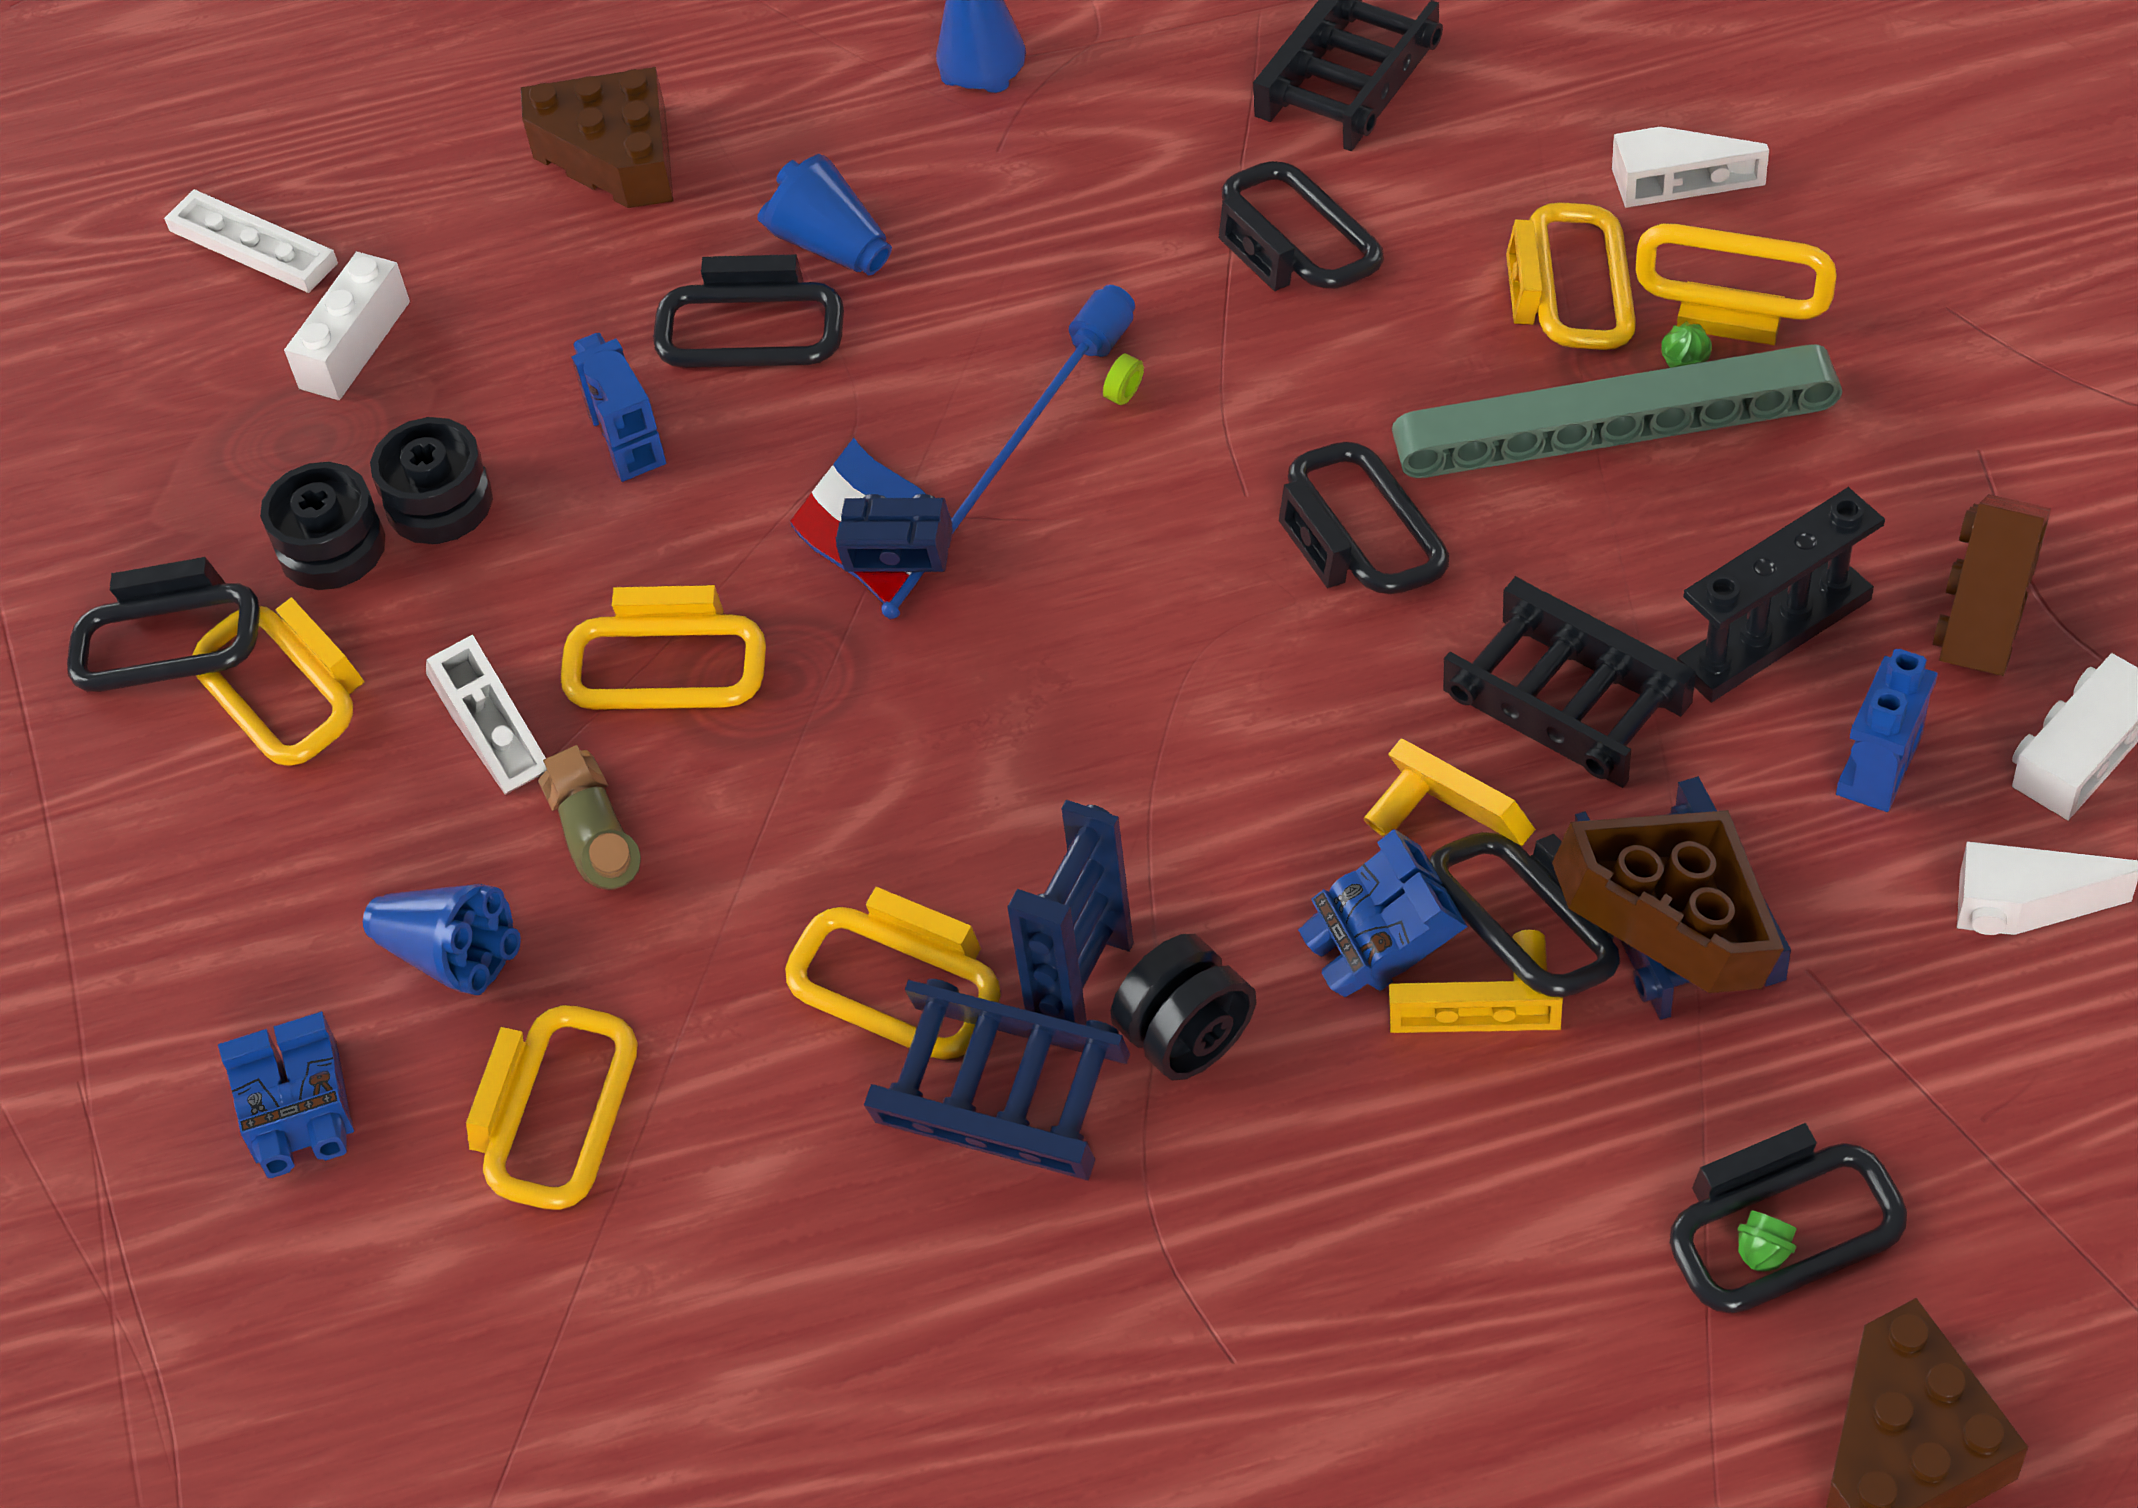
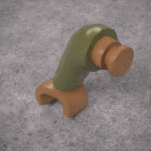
[538,745,641,890]

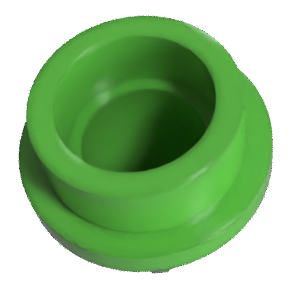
[1661,321,1712,368]
[1737,1211,1797,1271]

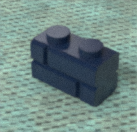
[836,494,953,572]

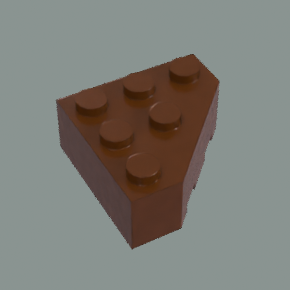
[521,67,673,208]
[1933,494,2051,676]
[1552,810,1784,993]
[1826,1298,2028,1508]

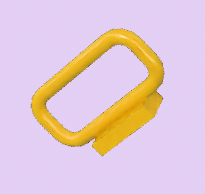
[1506,202,1636,350]
[1636,224,1836,345]
[561,585,766,710]
[192,597,365,766]
[785,887,1001,1060]
[466,1005,638,1210]

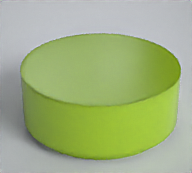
[1103,353,1144,405]

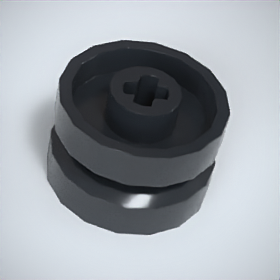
[370,417,493,544]
[260,462,385,590]
[1110,934,1257,1081]

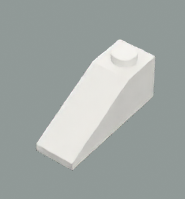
[1612,126,1769,208]
[426,634,546,795]
[1957,842,2138,935]

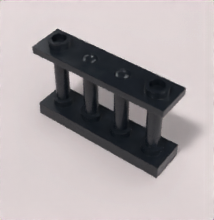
[1253,0,1443,151]
[1677,487,1885,703]
[1443,576,1696,788]

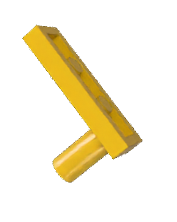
[1363,738,1536,846]
[1389,930,1563,1033]

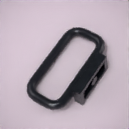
[1218,161,1384,291]
[653,254,844,368]
[1278,442,1449,595]
[67,557,260,692]
[1429,832,1620,997]
[1669,1123,1907,1314]

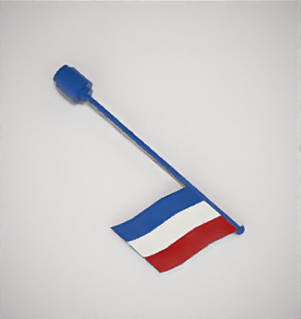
[790,285,1135,619]

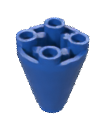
[936,0,1026,93]
[757,154,892,275]
[363,884,521,996]

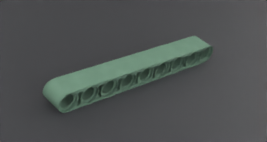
[1391,344,1842,478]

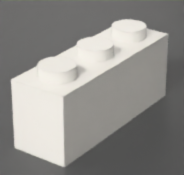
[284,251,410,401]
[2012,653,2138,821]

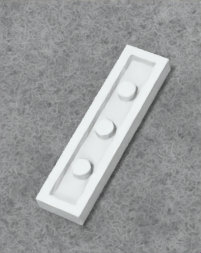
[164,189,338,293]

